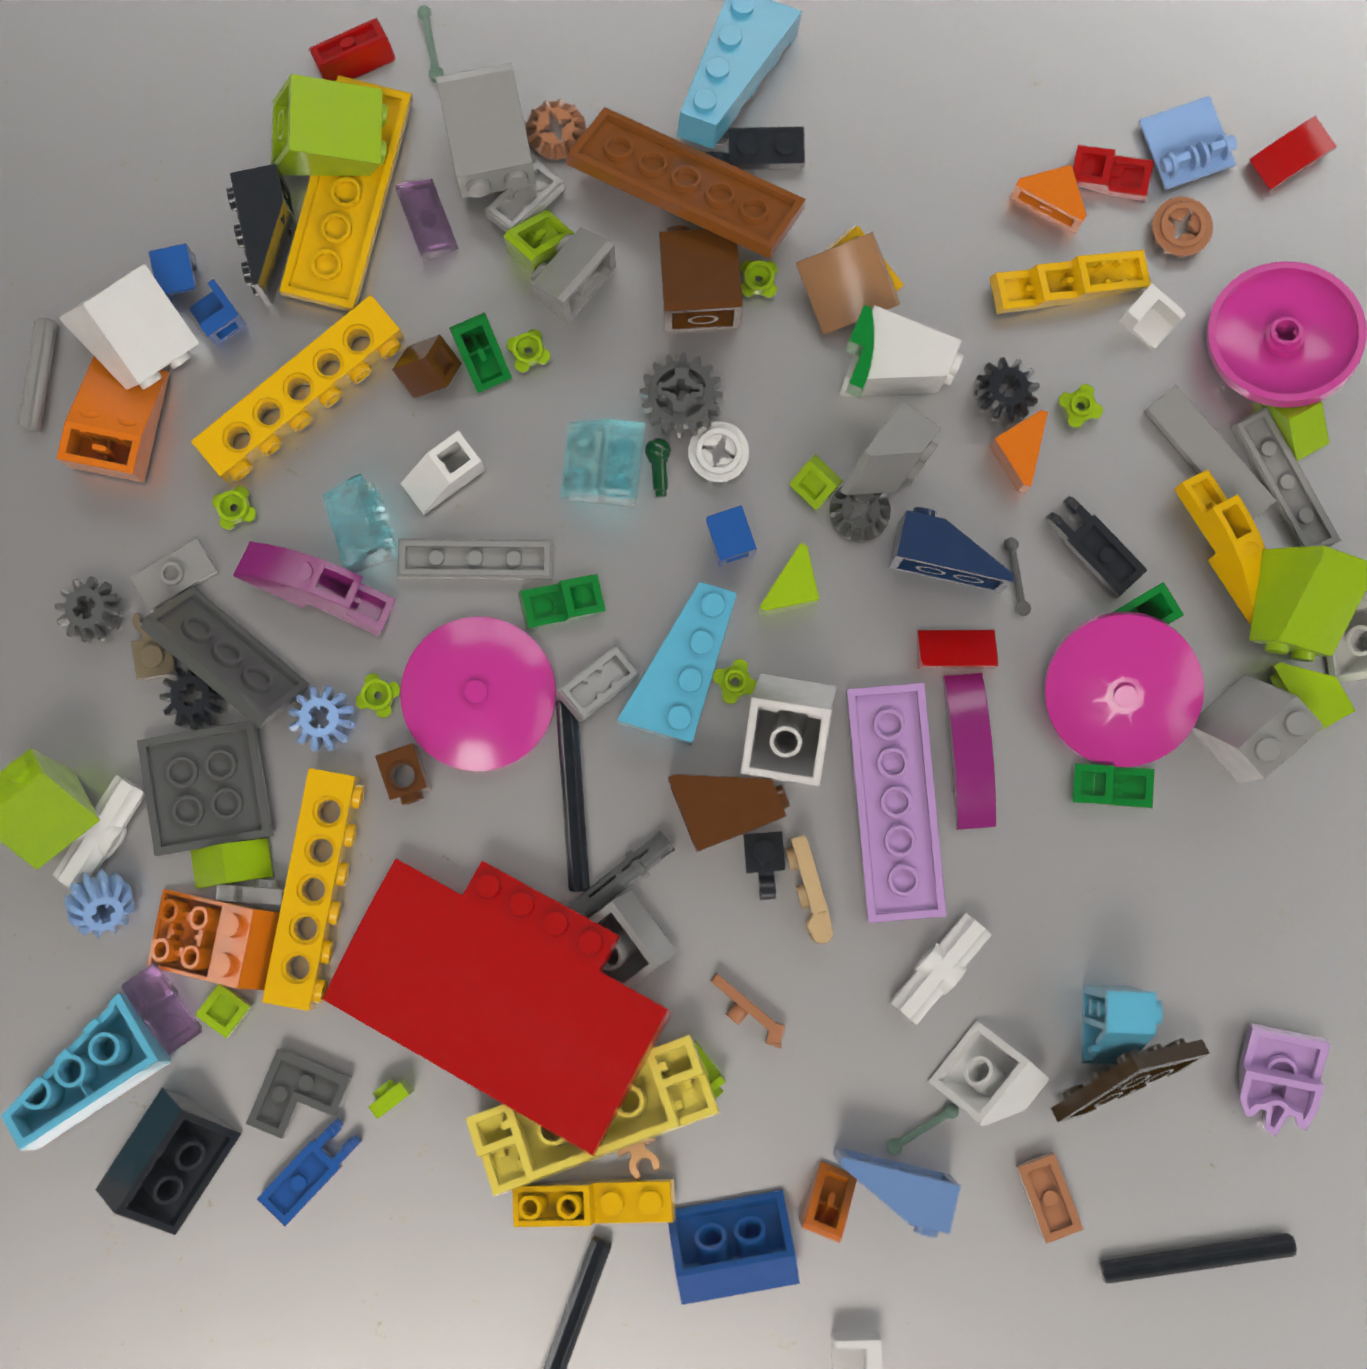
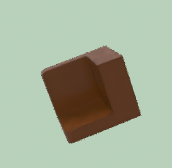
[392,334,462,398]

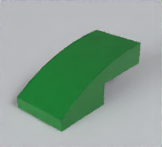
[845,305,875,398]
[518,574,606,631]
[1073,763,1155,809]

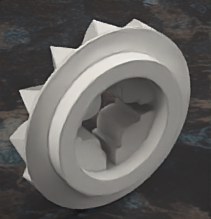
[688,422,750,483]

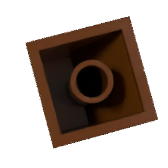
[659,225,743,332]
[668,774,790,853]

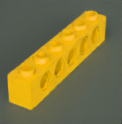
[191,295,405,483]
[262,768,365,1011]

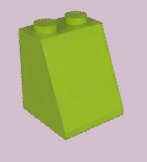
[271,74,387,176]
[1249,546,1367,662]
[0,748,100,870]

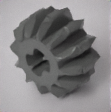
[54,576,124,643]

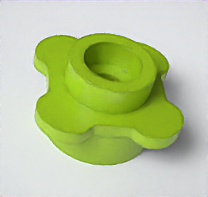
[740,260,778,298]
[506,329,550,373]
[1058,384,1103,428]
[212,486,257,530]
[713,659,757,704]
[355,673,401,718]

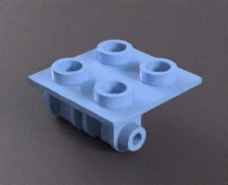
[1139,96,1237,190]

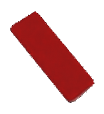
[309,18,395,81]
[917,630,998,669]

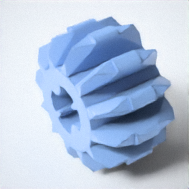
[288,686,356,752]
[64,868,135,939]

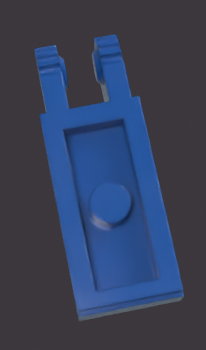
[257,1118,362,1226]

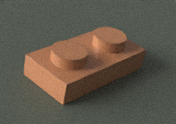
[1015,1152,1083,1244]

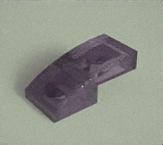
[122,962,202,1055]

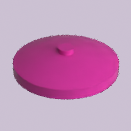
[1206,261,1367,408]
[1044,612,1204,767]
[400,617,556,772]

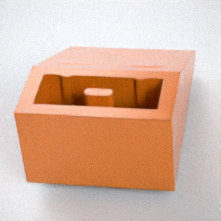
[56,356,170,483]
[147,889,280,990]

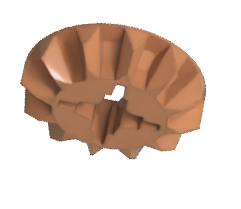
[526,99,586,160]
[1151,197,1213,258]

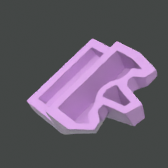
[1239,1023,1330,1136]

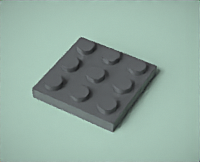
[137,721,274,856]

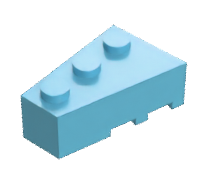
[1082,985,1163,1065]

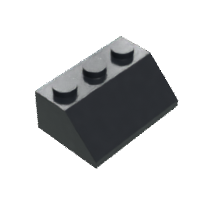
[95,1088,241,1235]

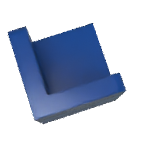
[148,243,197,304]
[190,279,247,346]
[706,505,757,567]

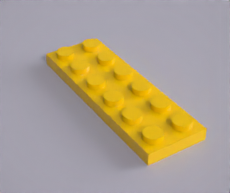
[279,75,413,312]

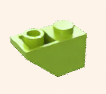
[1269,662,1356,732]

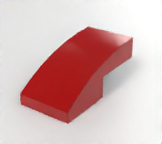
[1249,115,1337,192]
[1073,145,1154,202]

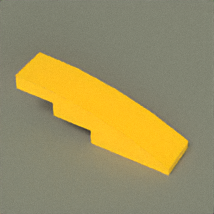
[989,250,1151,314]

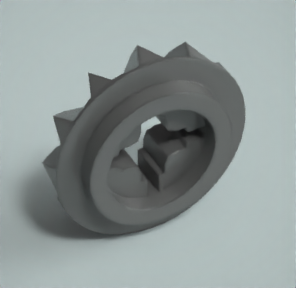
[829,485,891,541]

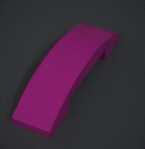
[943,673,996,830]

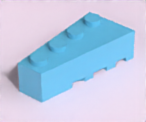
[677,0,802,149]
[617,582,737,746]
[1,992,172,1150]

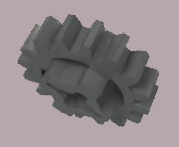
[640,353,724,438]

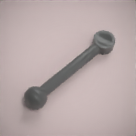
[1004,537,1031,616]

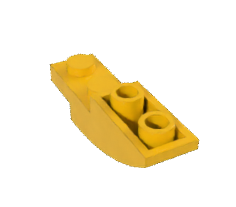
[1174,469,1266,625]
[512,1177,676,1227]

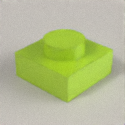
[789,455,843,510]
[195,984,253,1039]
[368,1078,414,1119]

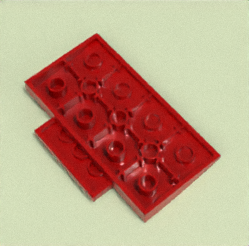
[322,859,672,1156]

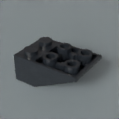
[226,164,297,307]

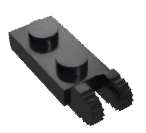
[705,126,805,170]
[1045,496,1147,598]

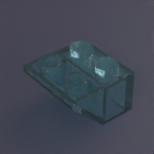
[560,418,646,508]
[322,474,398,573]

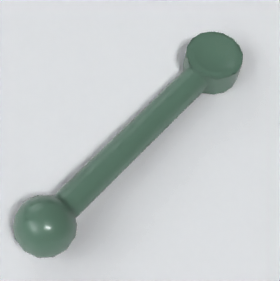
[417,5,444,83]
[887,1104,959,1155]

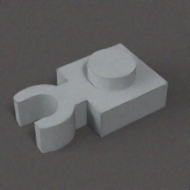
[216,879,284,905]

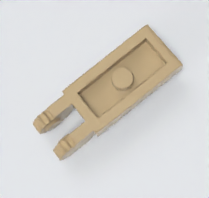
[785,835,834,945]

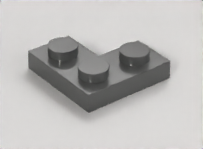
[246,1048,352,1139]

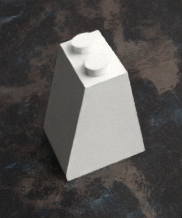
[59,263,199,390]
[839,305,964,397]

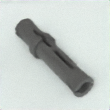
[568,830,675,919]

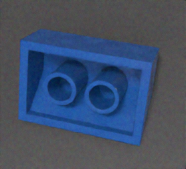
[668,1190,800,1305]

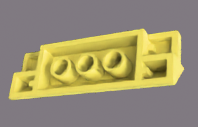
[465,1035,720,1196]

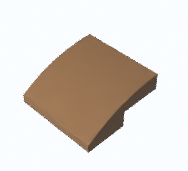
[796,232,900,335]

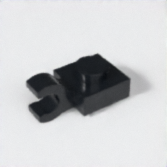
[743,831,785,900]

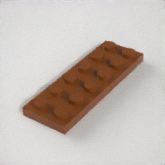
[567,107,806,259]

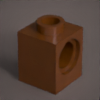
[375,743,431,806]

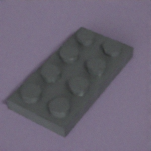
[140,586,310,728]

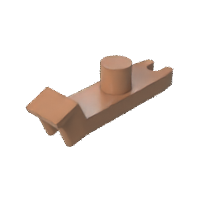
[710,973,786,1048]

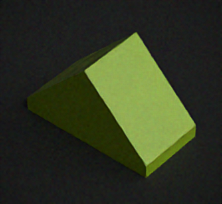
[504,209,575,274]
[1261,401,1329,461]
[758,542,820,616]
[190,838,275,889]

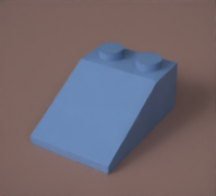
[833,1146,960,1238]

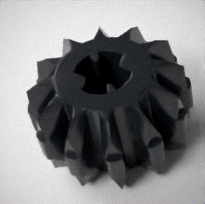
[973,357,1040,424]
[159,667,225,730]

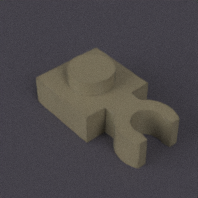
[131,610,178,681]

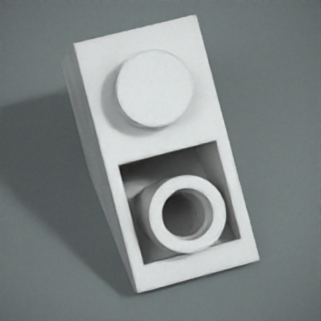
[400,430,485,515]

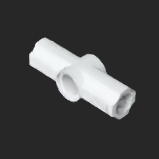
[52,775,145,888]
[889,913,992,1025]

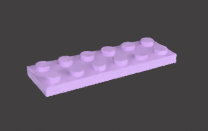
[846,683,947,923]

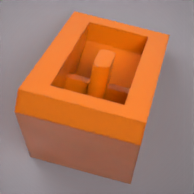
[1010,164,1087,233]
[989,410,1048,493]
[798,1161,857,1243]

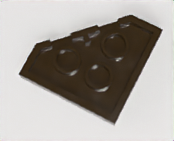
[1051,1038,1210,1123]

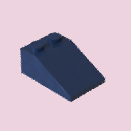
[888,507,1015,593]

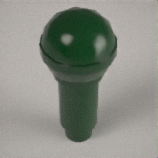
[645,438,671,497]

